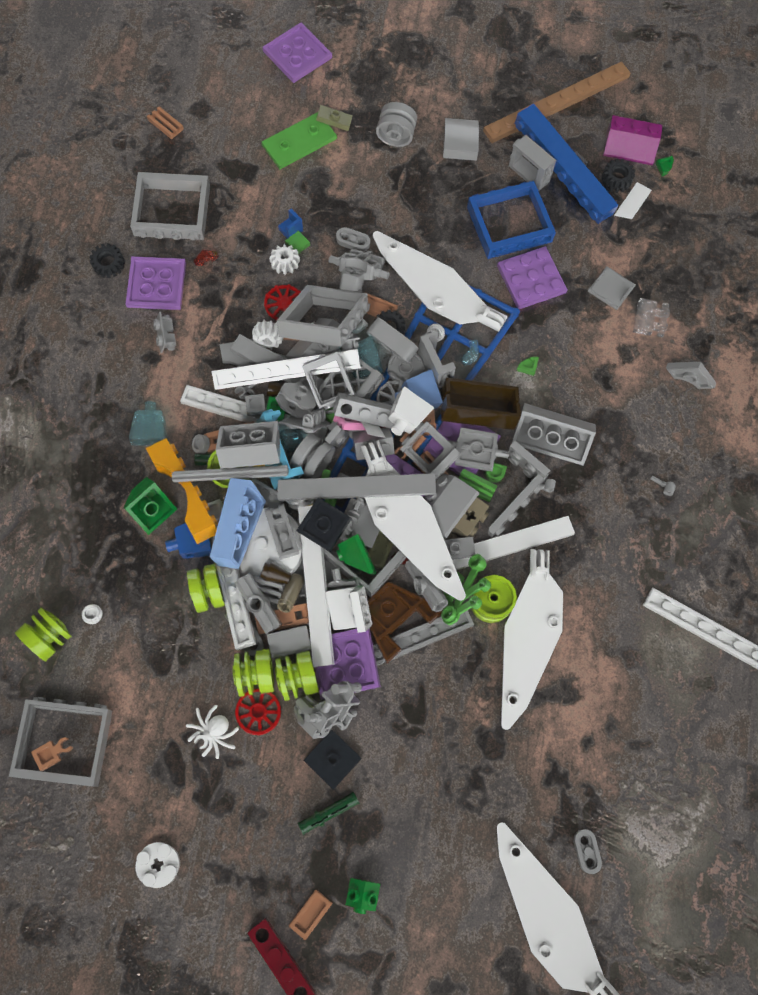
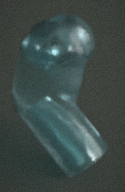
[461,340,479,366]

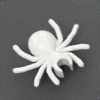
[186,705,239,759]

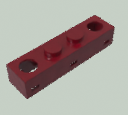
[247,917,316,995]

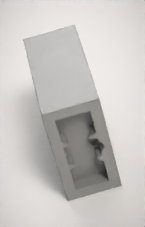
[509,135,556,191]
[302,351,355,410]

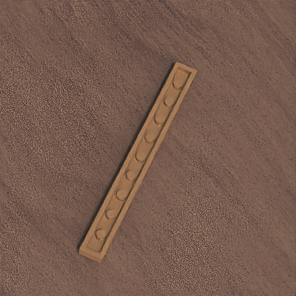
[483,61,631,143]

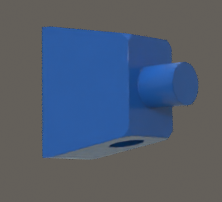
[165,523,212,559]

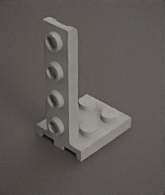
[488,441,551,538]

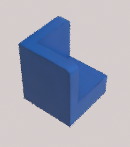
[278,209,303,239]

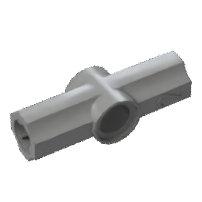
[405,560,448,612]
[235,573,282,634]

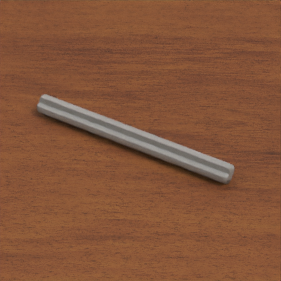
[172,465,289,482]

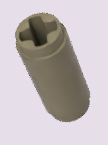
[277,574,304,613]

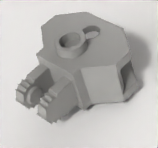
[275,377,317,418]

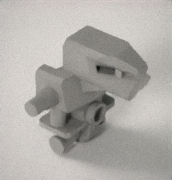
[329,249,390,292]
[294,681,362,739]

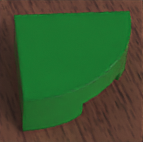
[655,156,674,177]

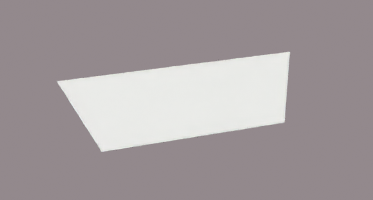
[614,182,652,219]
[362,422,385,438]

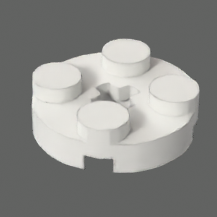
[136,842,180,888]

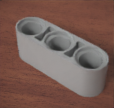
[366,317,419,364]

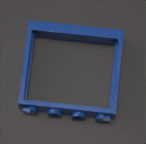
[467,181,556,259]

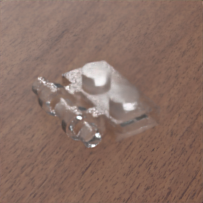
[633,298,670,337]

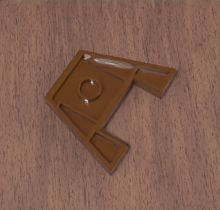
[368,582,444,664]

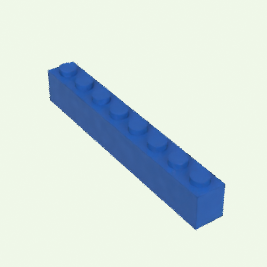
[514,104,618,224]

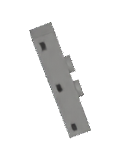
[333,392,405,432]

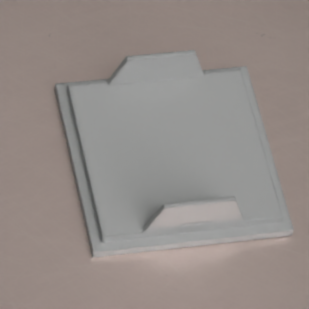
[588,266,636,310]

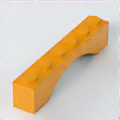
[146,438,218,544]

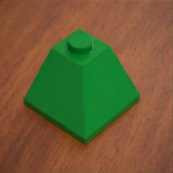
[123,477,177,535]
[336,534,376,575]

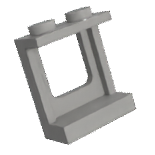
[400,421,462,480]

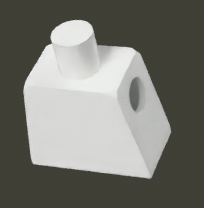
[388,386,434,436]

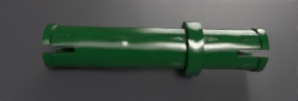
[298,792,360,835]

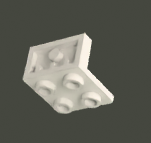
[326,585,372,633]

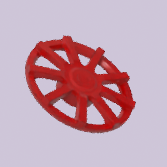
[264,284,301,320]
[235,688,281,735]

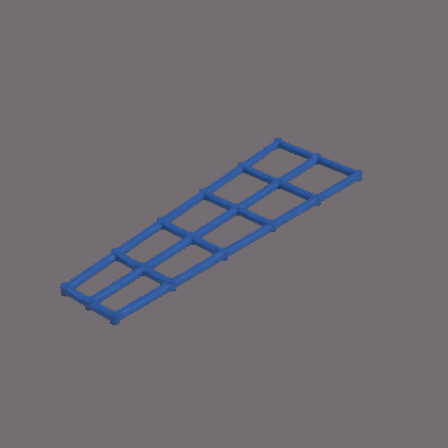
[322,285,520,513]

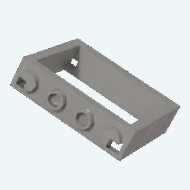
[130,172,210,240]
[277,285,370,347]
[323,497,407,597]
[9,697,113,787]

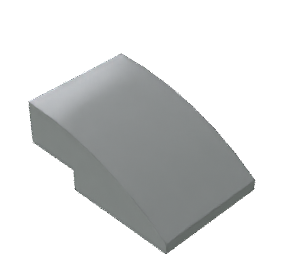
[443,118,479,161]

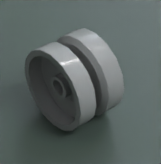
[376,102,417,147]
[289,433,335,479]

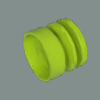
[15,607,72,662]
[233,649,275,697]
[275,651,319,701]

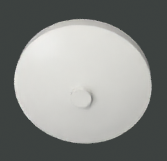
[238,508,303,586]

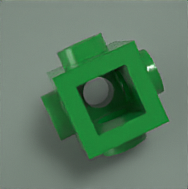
[345,878,380,914]

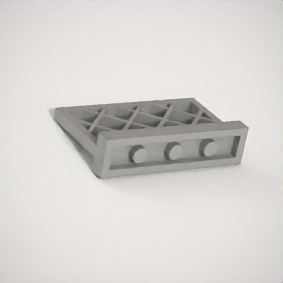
[313,359,384,431]

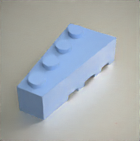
[210,478,266,569]

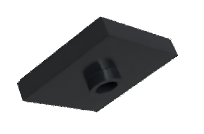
[296,498,352,552]
[303,730,362,790]

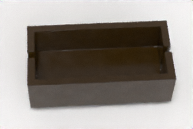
[441,377,521,430]

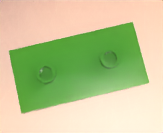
[261,112,337,170]

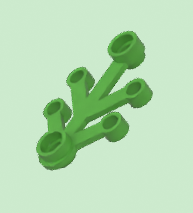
[441,554,491,625]

